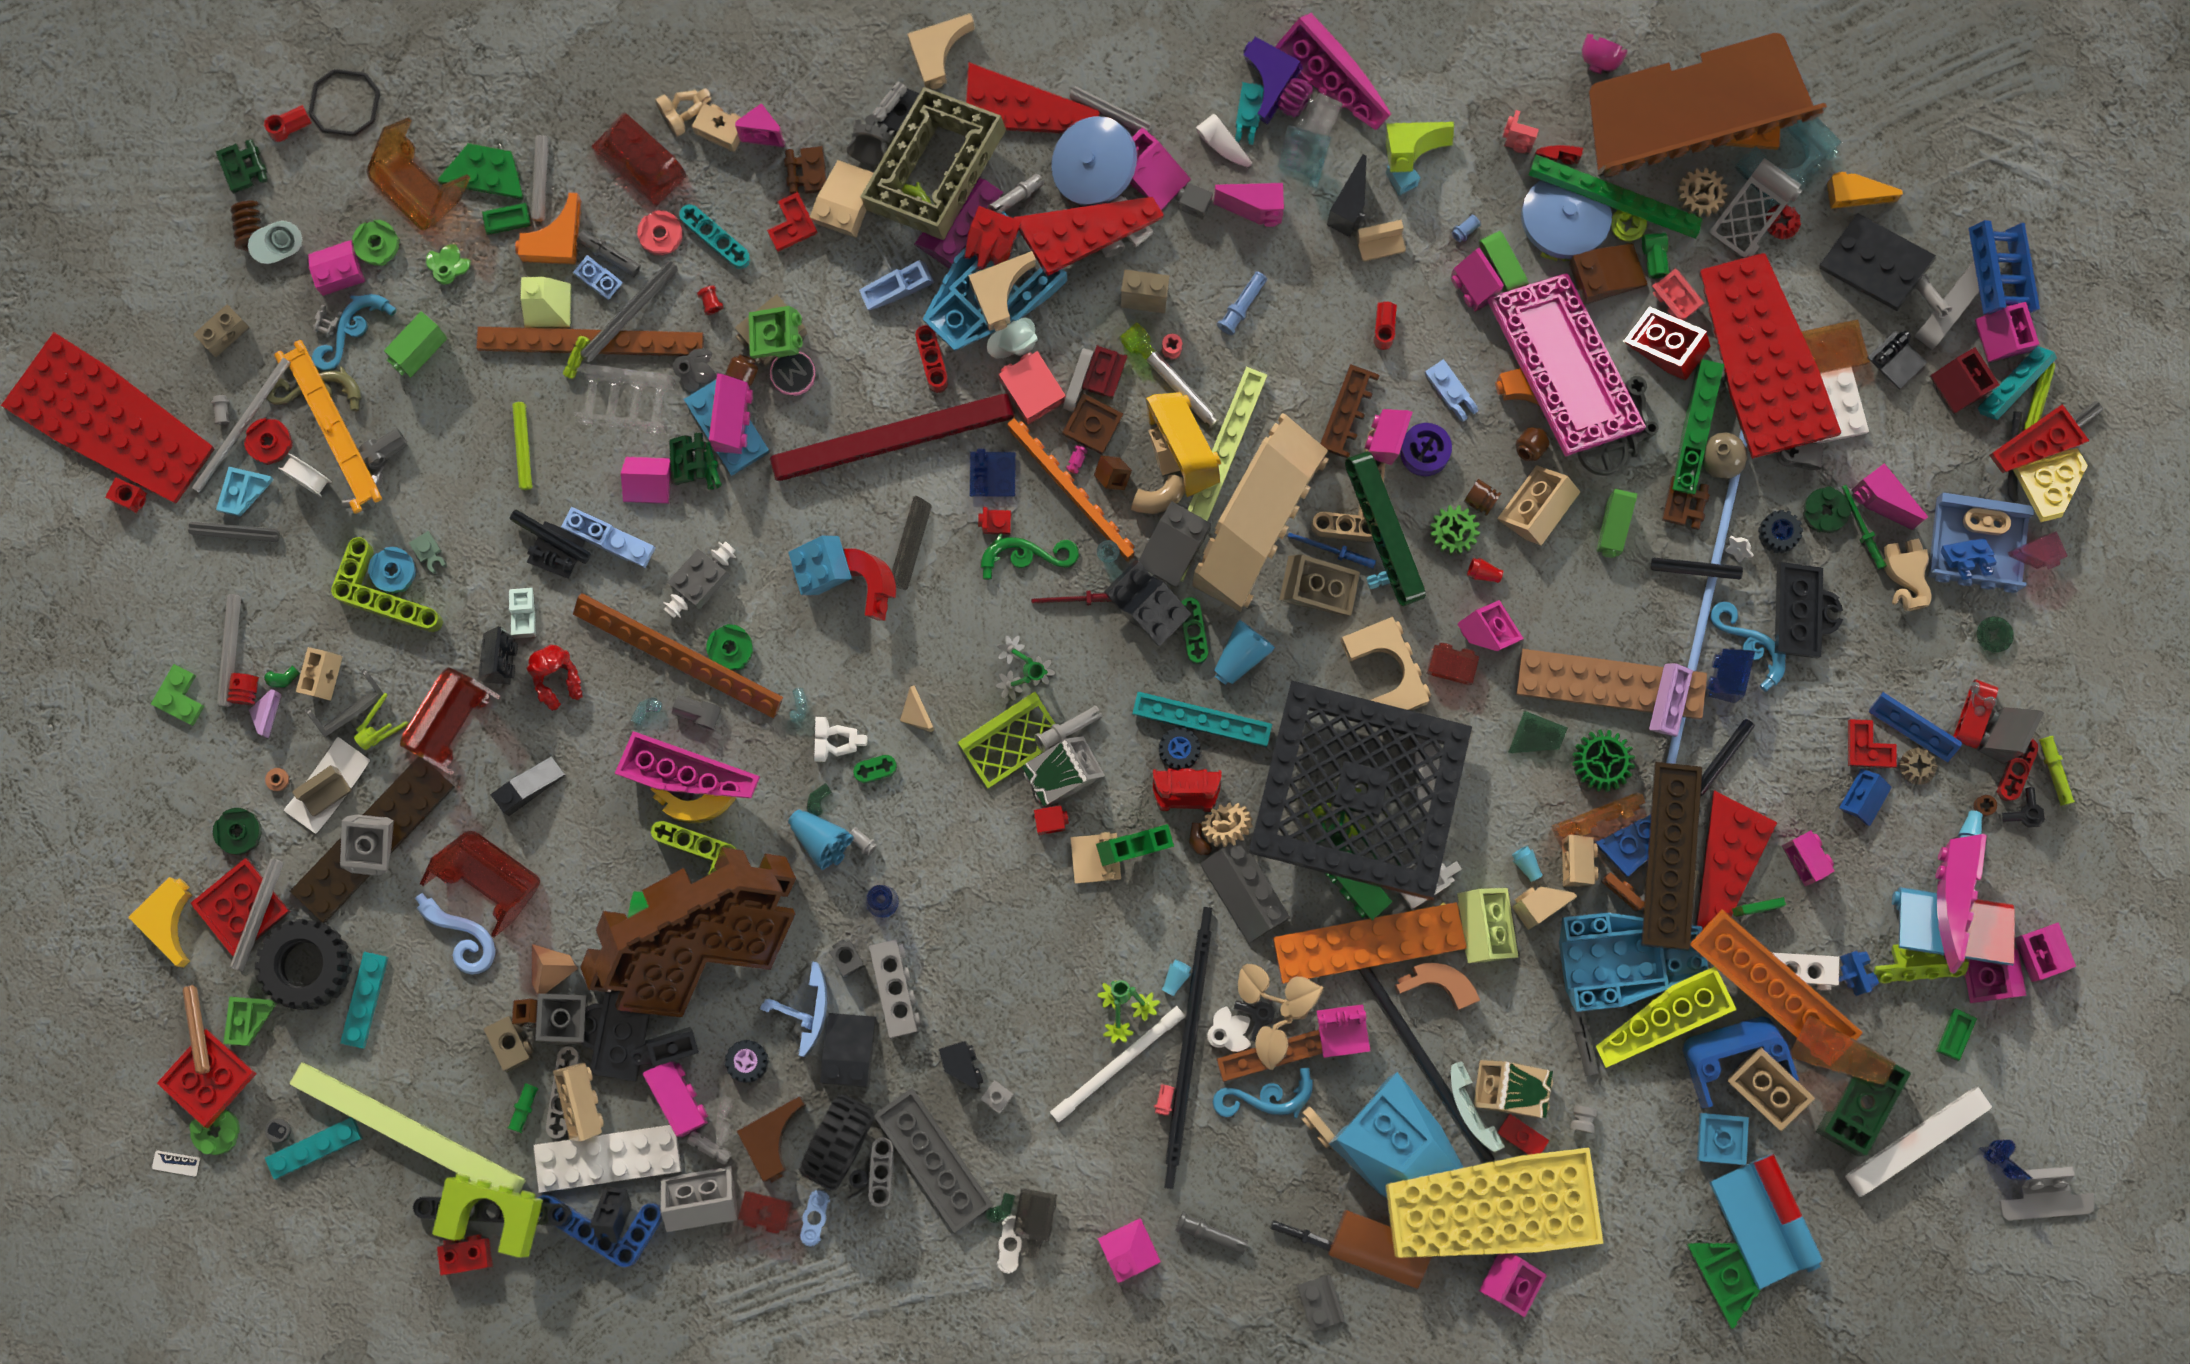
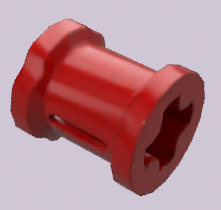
[697,286,724,315]

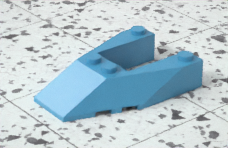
[923,211,1067,351]

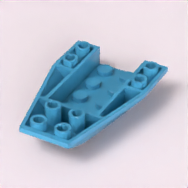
[1559,913,1708,1012]

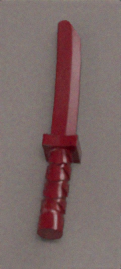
[1031,591,1112,606]

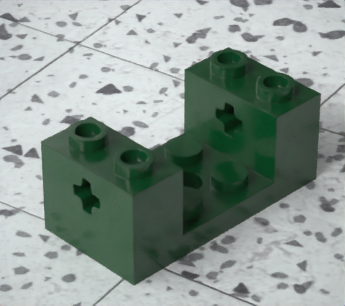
[1816,1048,1911,1157]

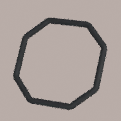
[308,69,380,136]

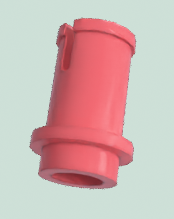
[1154,1085,1175,1116]

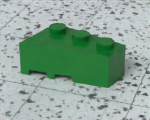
[1324,848,1393,920]

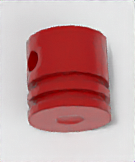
[227,673,259,705]

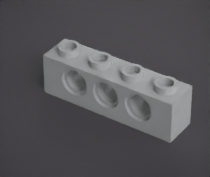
[869,939,921,1039]

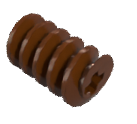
[230,201,261,251]

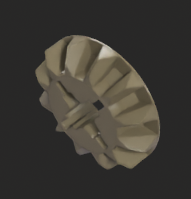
[1899,747,1938,785]

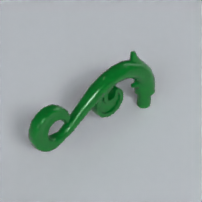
[980,533,1079,580]

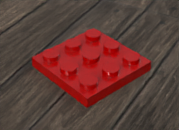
[190,858,291,957]
[157,1029,257,1129]

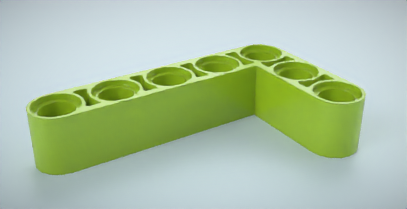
[331,537,443,632]

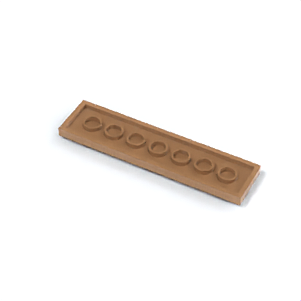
[1516,649,1707,720]

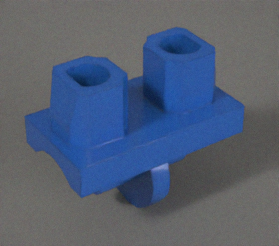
[1839,951,1879,996]

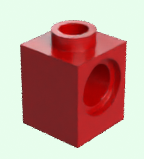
[105,477,147,514]
[1034,805,1069,835]

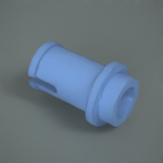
[1452,215,1481,242]

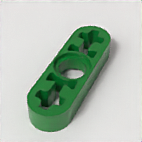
[1182,597,1208,664]

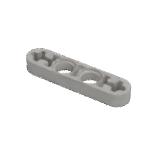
[546,1046,580,1139]

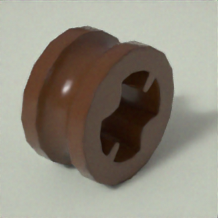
[1973,795,1997,817]

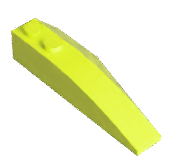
[1596,966,1737,1068]

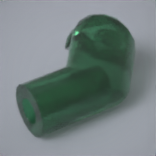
[806,783,832,816]
[985,1192,1015,1223]

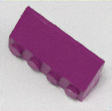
[914,177,1003,269]

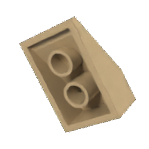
[810,160,874,238]

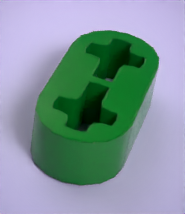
[853,755,897,783]

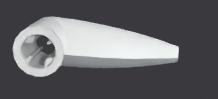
[1196,114,1252,167]

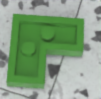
[151,664,204,726]

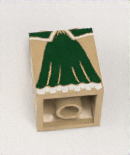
[1473,1060,1553,1118]

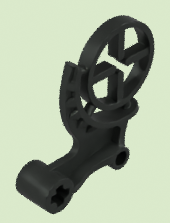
[1577,376,1658,476]

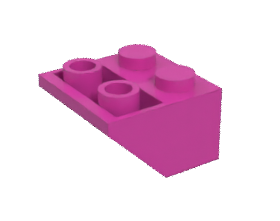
[1975,302,2039,363]
[2014,922,2076,982]

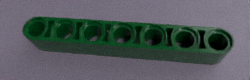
[1345,451,1426,606]

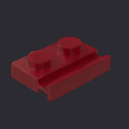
[1082,345,1128,399]

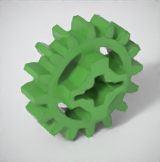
[1430,505,1480,555]

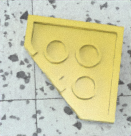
[2013,448,2087,522]

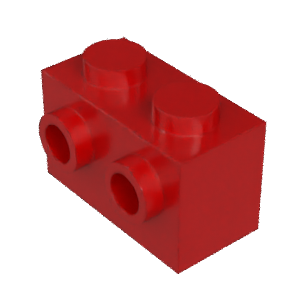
[437,1234,493,1276]

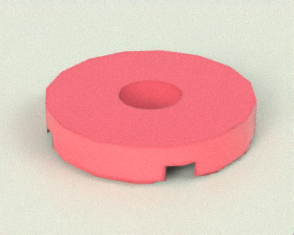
[637,211,683,256]

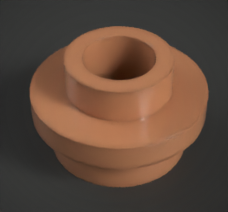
[265,768,289,791]

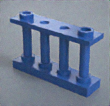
[1968,220,2040,315]

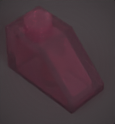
[2008,531,2068,569]

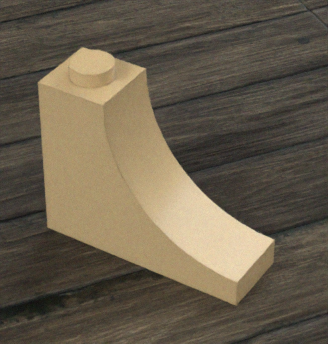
[908,13,975,90]
[969,251,1036,331]

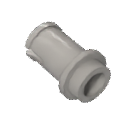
[211,395,230,425]
[850,827,877,856]

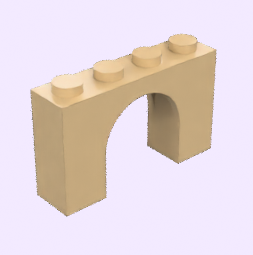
[1340,617,1431,711]

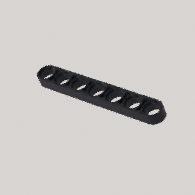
[413,1196,572,1226]

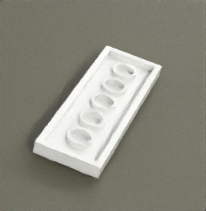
[534,1125,682,1193]

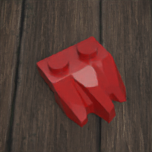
[965,206,1021,270]

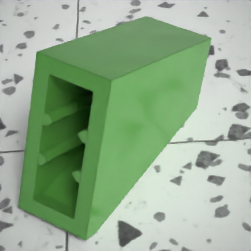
[1597,489,1637,558]

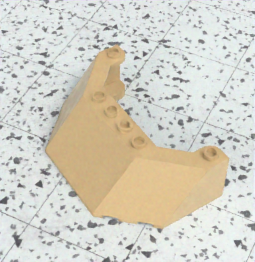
[1192,413,1329,612]

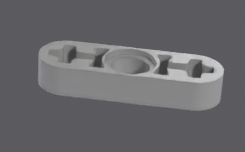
[1063,348,1094,412]

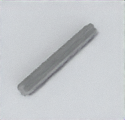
[217,594,241,707]
[230,858,283,971]

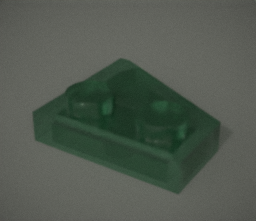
[1508,711,1568,753]

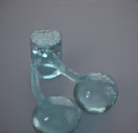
[1970,682,1996,717]

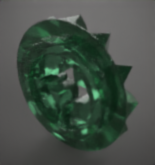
[1976,616,2014,653]

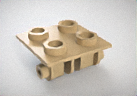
[1071,832,1121,884]

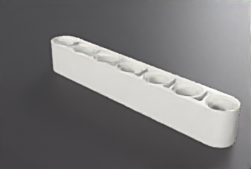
[1845,1087,1992,1197]

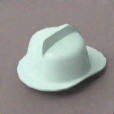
[248,221,302,264]
[987,317,1038,358]

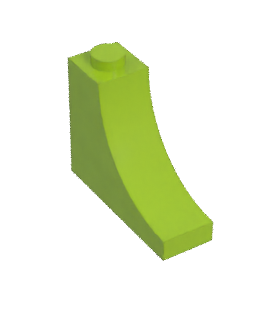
[1385,122,1454,172]

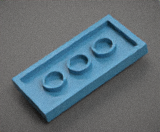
[684,380,770,476]

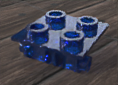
[970,448,1016,497]
[1979,1140,2033,1180]

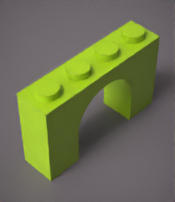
[432,1174,543,1258]

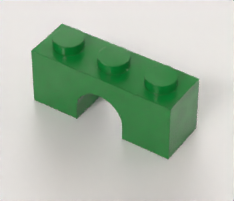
[1096,824,1174,867]

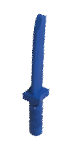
[1287,533,1376,569]

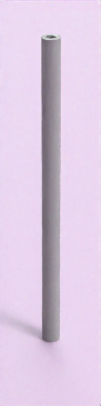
[192,357,291,493]

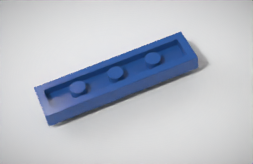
[1869,692,1962,763]

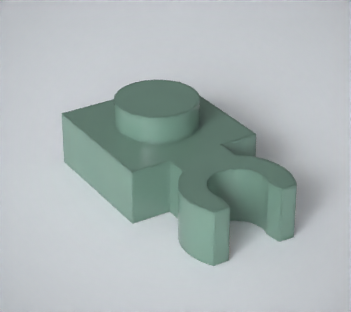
[409,531,447,574]

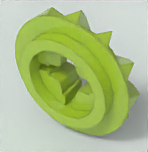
[1611,210,1647,242]

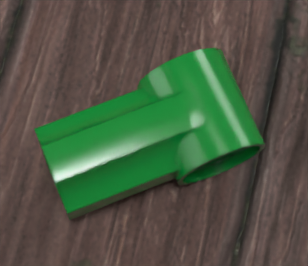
[1642,233,1669,279]

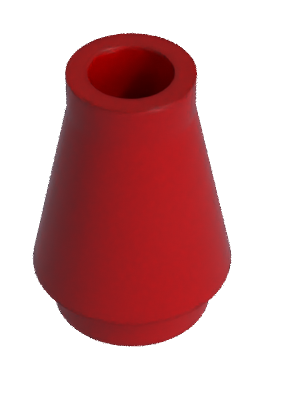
[1467,558,1503,583]

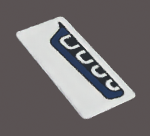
[152,1151,200,1176]

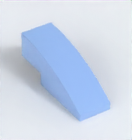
[859,260,935,310]

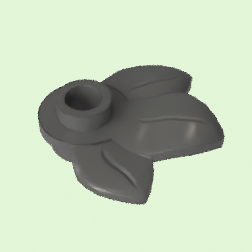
[673,349,717,393]

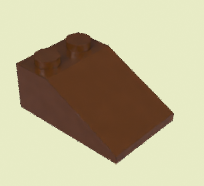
[1569,244,1648,305]

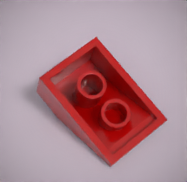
[1624,307,1711,381]

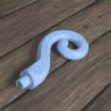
[415,893,495,975]

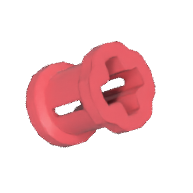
[1162,334,1182,360]

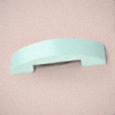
[1451,1061,1504,1152]

